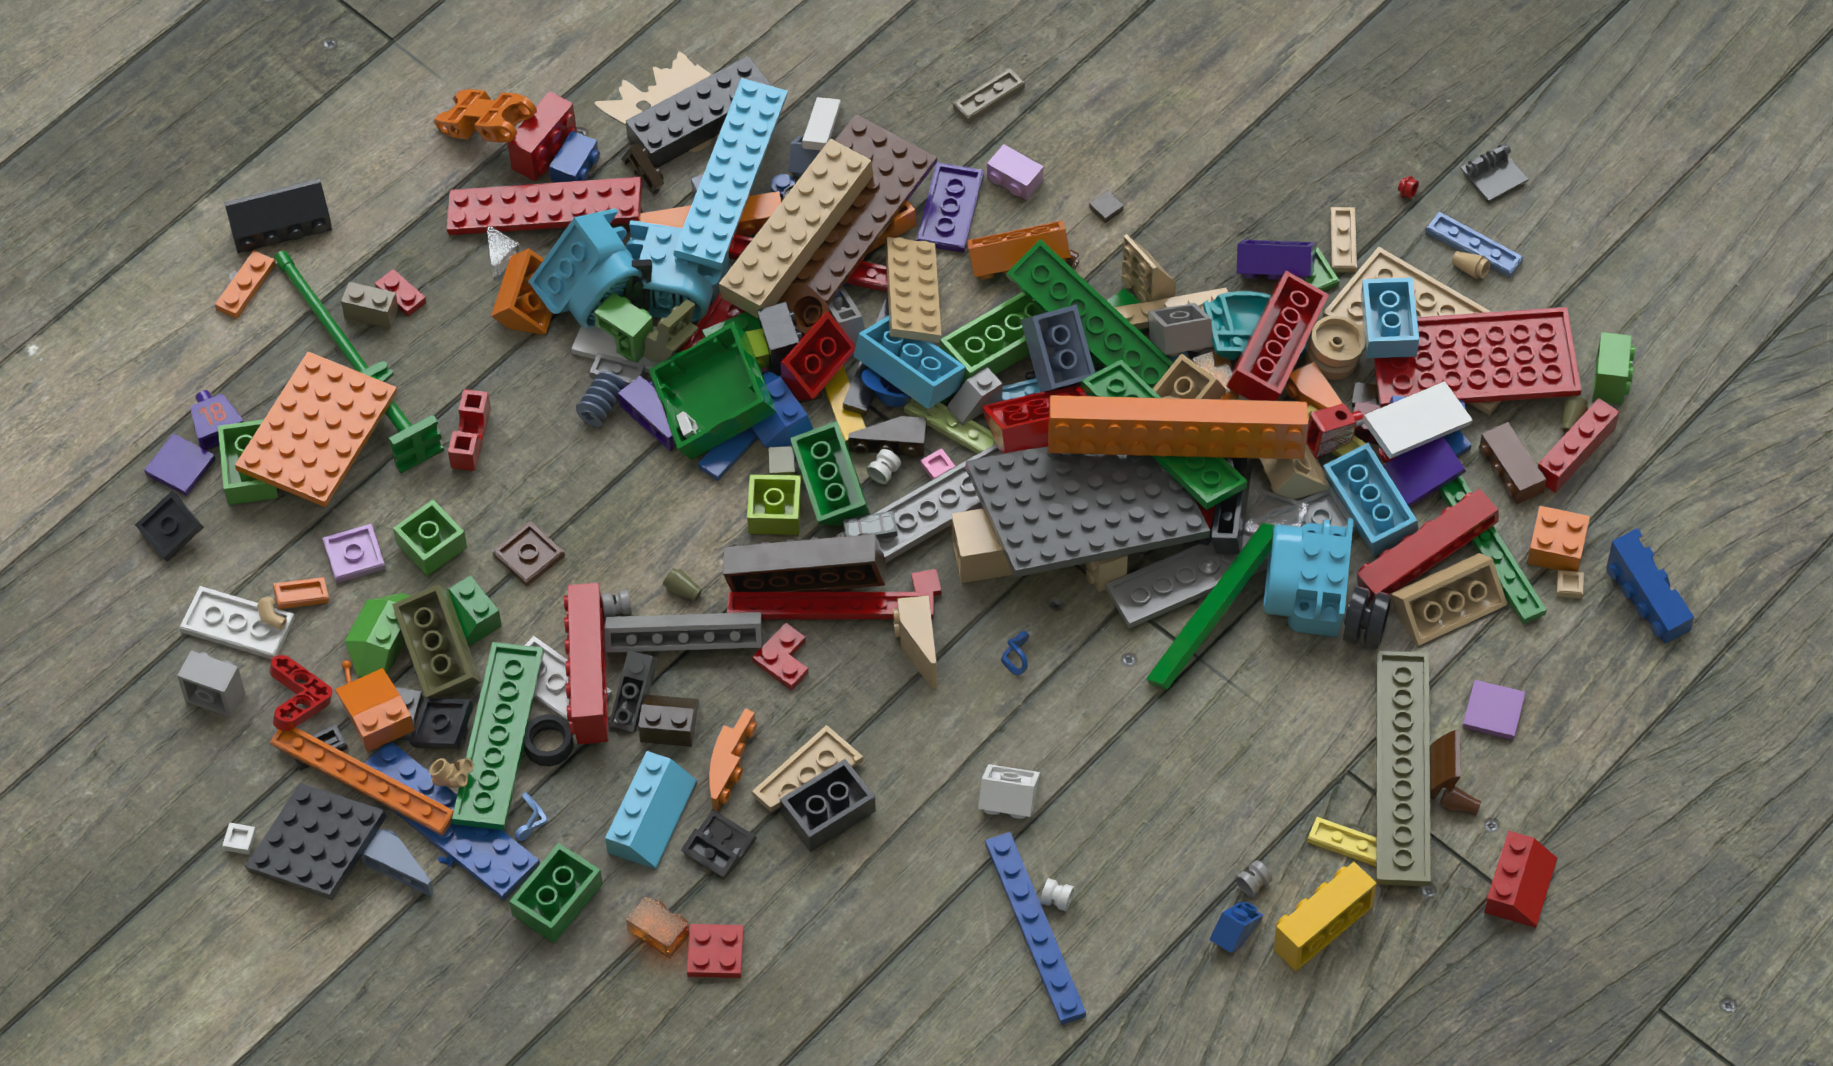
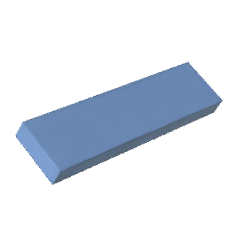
[1426,212,1523,278]

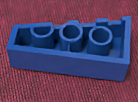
[1606,528,1694,644]

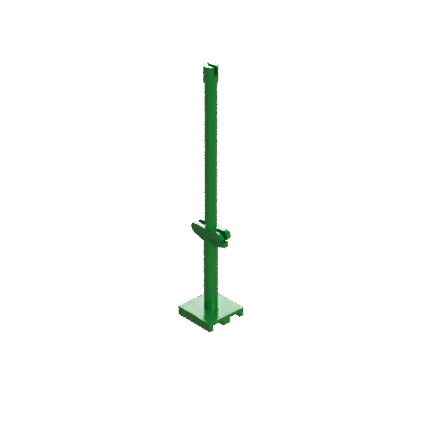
[274,251,444,474]

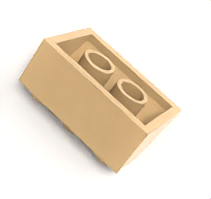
[1260,445,1330,500]

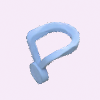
[515,792,548,841]

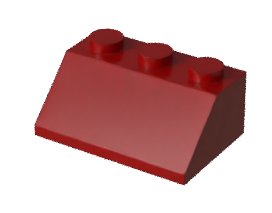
[781,311,856,401]
[1484,830,1557,928]

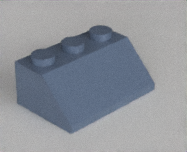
[1021,304,1095,392]

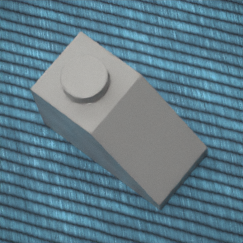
[947,367,1002,426]

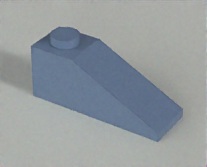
[361,828,433,897]

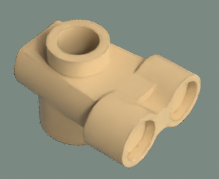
[429,758,474,788]

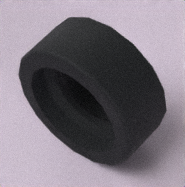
[524,714,574,767]

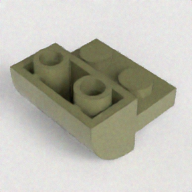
[643,300,699,361]

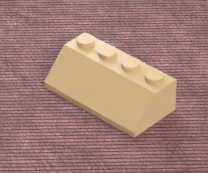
[1391,553,1508,646]

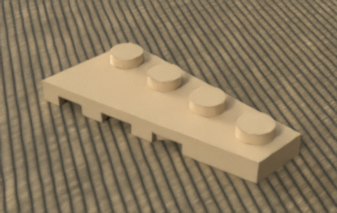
[752,725,864,812]

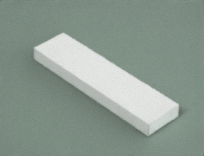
[802,97,841,151]

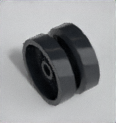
[1343,586,1392,650]

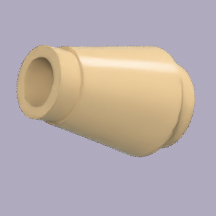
[1452,251,1490,279]

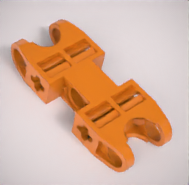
[433,89,537,143]

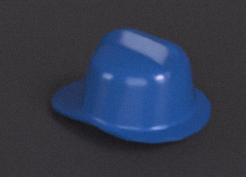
[861,368,911,407]

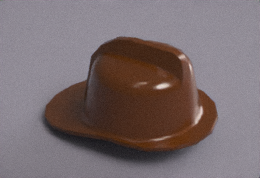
[779,282,829,334]

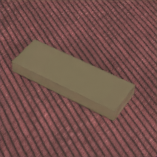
[953,68,1025,123]

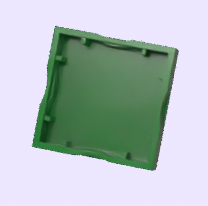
[649,321,777,460]

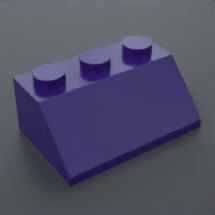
[1237,239,1317,280]

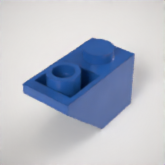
[1209,902,1263,953]

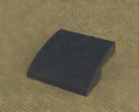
[681,809,757,878]

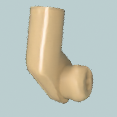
[257,596,287,630]

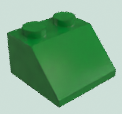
[448,575,502,646]

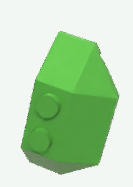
[345,593,410,678]

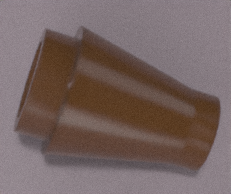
[1440,786,1481,815]

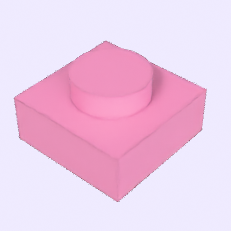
[921,448,956,480]

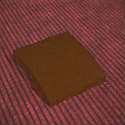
[1430,730,1461,800]

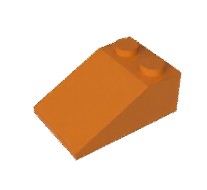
[335,668,415,752]

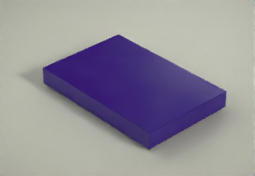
[1383,437,1466,508]

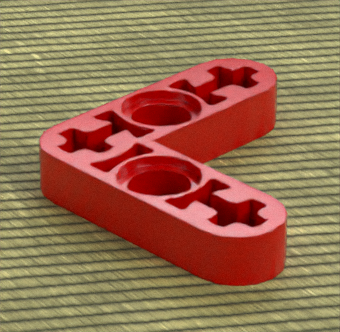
[269,655,333,731]

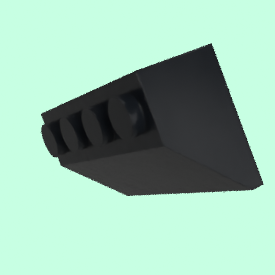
[224,178,333,254]

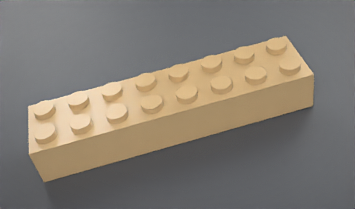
[719,138,873,318]

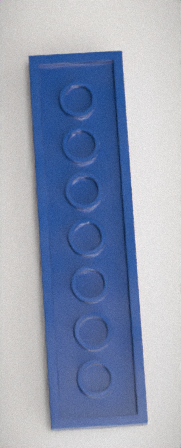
[365,742,540,900]

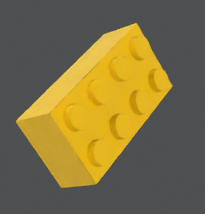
[1274,862,1377,971]

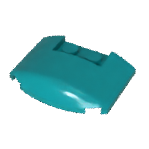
[1202,291,1306,361]

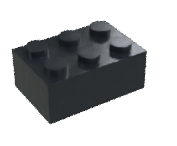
[780,759,876,852]

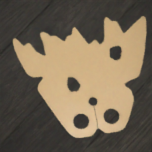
[595,51,719,152]

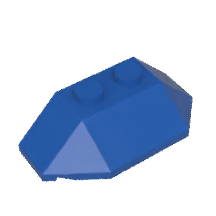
[750,371,813,459]

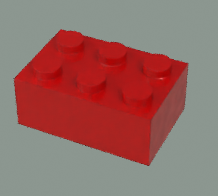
[507,91,577,181]

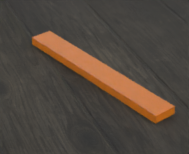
[270,728,454,836]

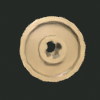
[1305,315,1365,380]

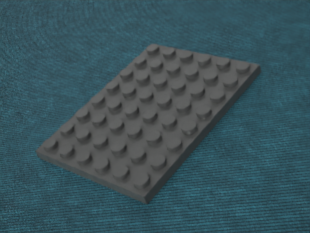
[965,447,1210,577]

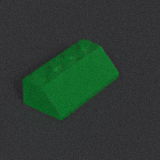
[790,421,871,526]

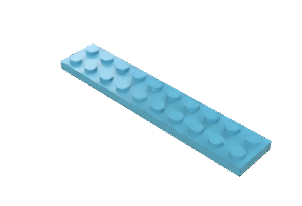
[673,78,788,269]

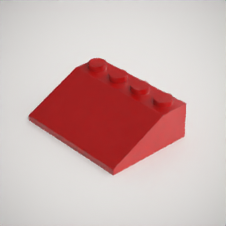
[982,384,1088,454]

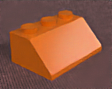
[491,248,552,335]

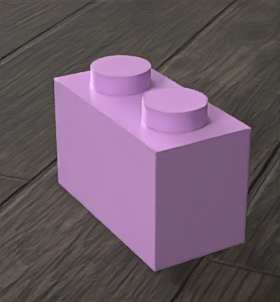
[987,144,1044,200]

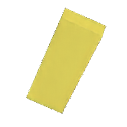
[1307,817,1376,866]

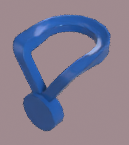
[1001,631,1030,675]

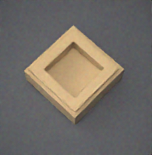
[1556,570,1584,599]

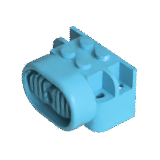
[528,208,642,328]
[621,220,730,322]
[1264,518,1353,637]

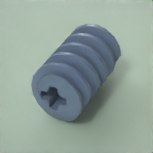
[576,371,627,427]

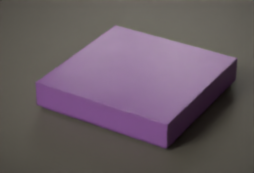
[1463,680,1526,740]

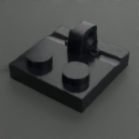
[135,491,204,561]
[409,698,474,749]

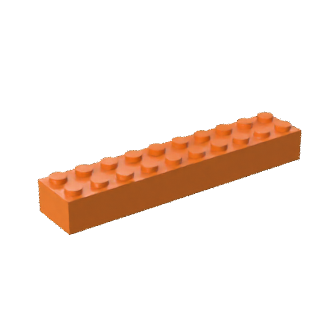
[1048,395,1308,459]

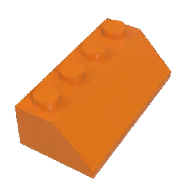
[967,220,1071,279]

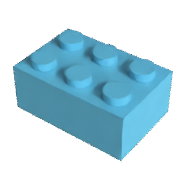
[1361,277,1419,358]

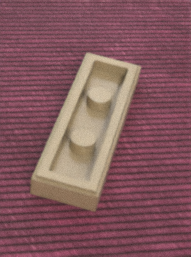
[1330,207,1357,273]

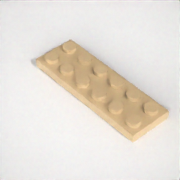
[885,237,941,343]

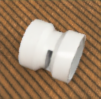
[866,449,901,484]
[1040,878,1074,912]

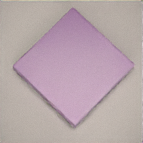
[323,524,386,584]

